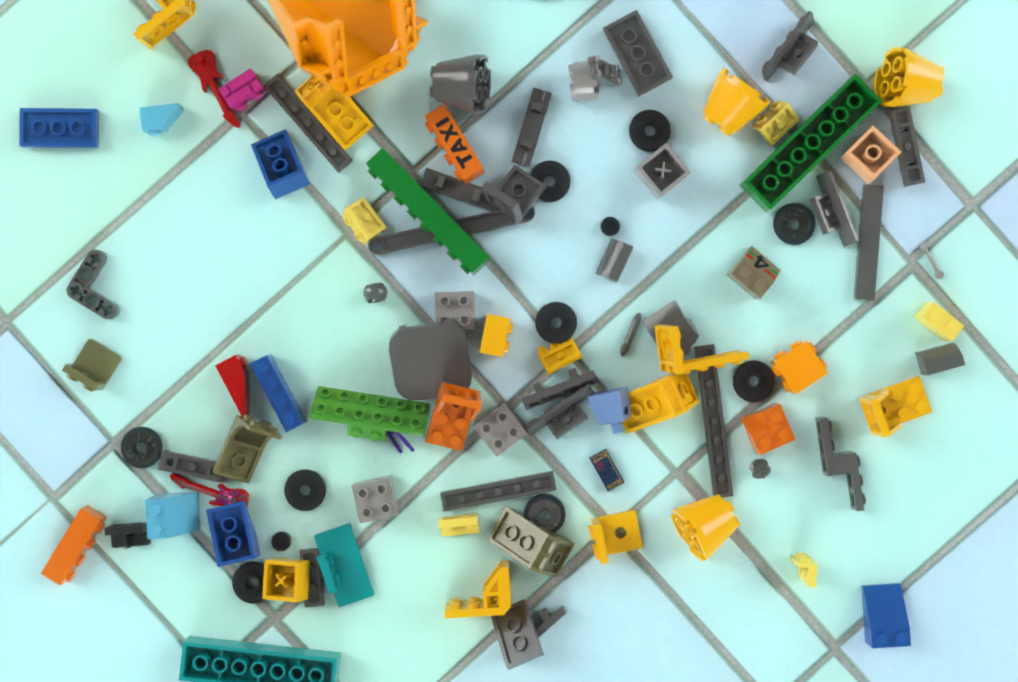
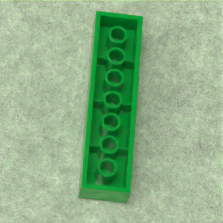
[739,73,882,212]

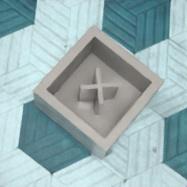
[634,143,691,200]
[435,291,475,330]
[473,402,527,457]
[351,475,400,524]

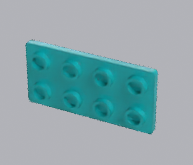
[314,523,375,607]

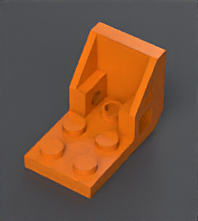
[425,382,482,451]

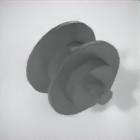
[749,459,771,479]

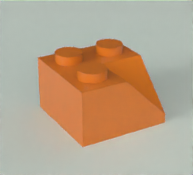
[740,403,796,455]

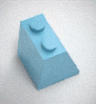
[145,492,200,539]

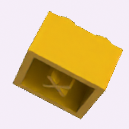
[480,314,513,357]
[262,557,310,602]

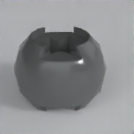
[363,283,388,303]

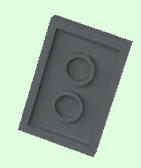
[491,599,544,670]

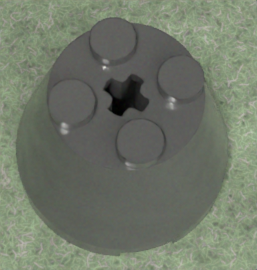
[430,54,491,114]

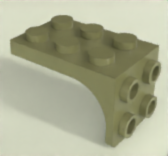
[212,414,283,484]

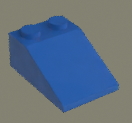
[251,129,310,199]
[206,501,261,567]
[861,583,911,648]

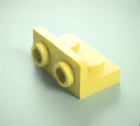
[752,100,800,146]
[342,197,387,245]
[438,513,479,536]
[790,553,817,587]

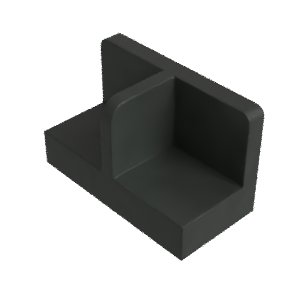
[104,522,151,549]

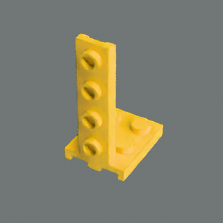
[654,324,750,375]

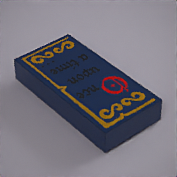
[589,449,625,492]

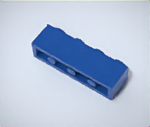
[250,355,307,432]

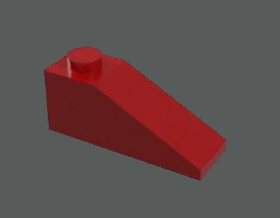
[215,355,250,417]

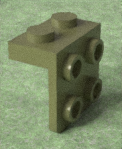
[62,339,122,392]

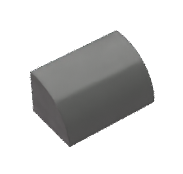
[595,239,633,283]
[915,343,965,375]

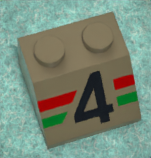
[727,246,781,300]

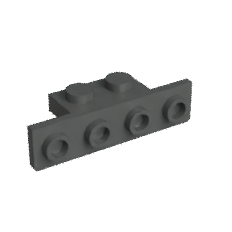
[762,11,818,81]
[809,170,859,247]
[525,384,594,440]

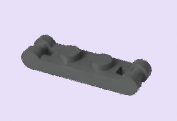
[587,56,622,87]
[158,450,226,483]

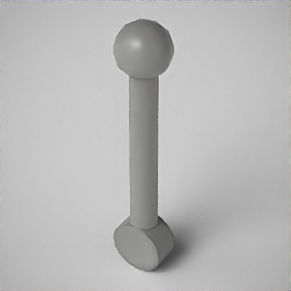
[920,243,944,278]

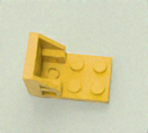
[133,0,196,50]
[294,76,374,150]
[622,373,700,434]
[858,376,932,438]
[444,560,511,619]

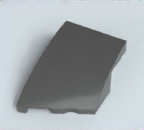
[642,300,700,357]

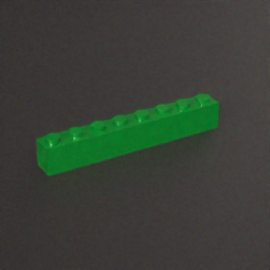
[366,148,490,276]

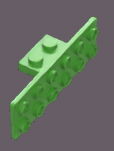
[309,386,430,442]

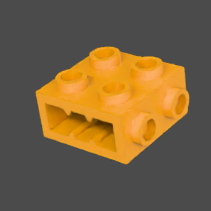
[770,340,828,394]

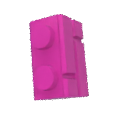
[219,68,266,111]

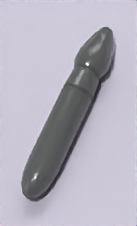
[620,313,641,357]

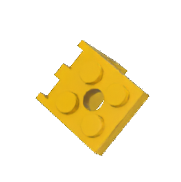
[588,509,643,565]

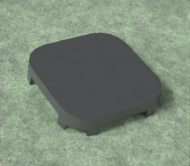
[389,319,472,400]

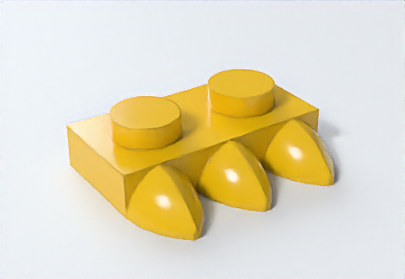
[538,338,582,375]

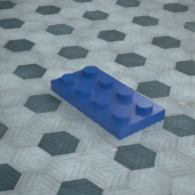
[19,108,99,148]

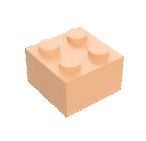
[840,126,901,185]

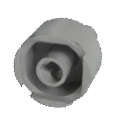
[568,61,599,102]

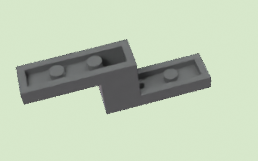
[815,416,866,511]

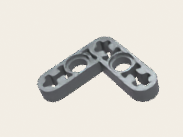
[67,250,119,319]

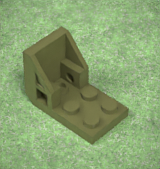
[487,506,575,577]

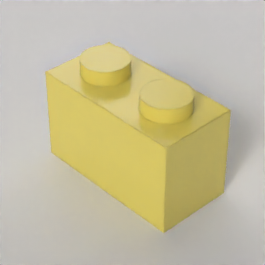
[914,302,964,341]

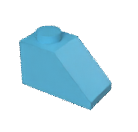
[139,103,184,136]

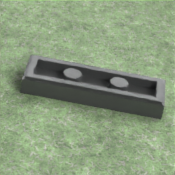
[299,548,325,607]

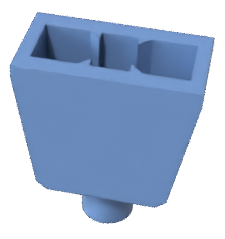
[587,386,631,434]

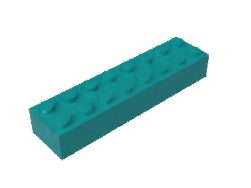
[179,636,341,682]

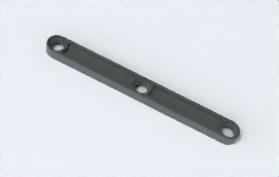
[368,207,535,255]

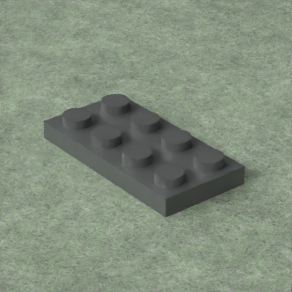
[603,10,673,97]

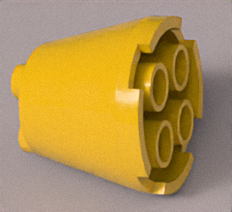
[874,47,945,107]
[703,67,771,136]
[671,494,740,561]

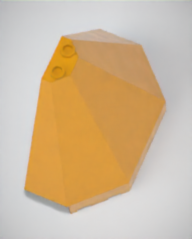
[268,0,428,97]

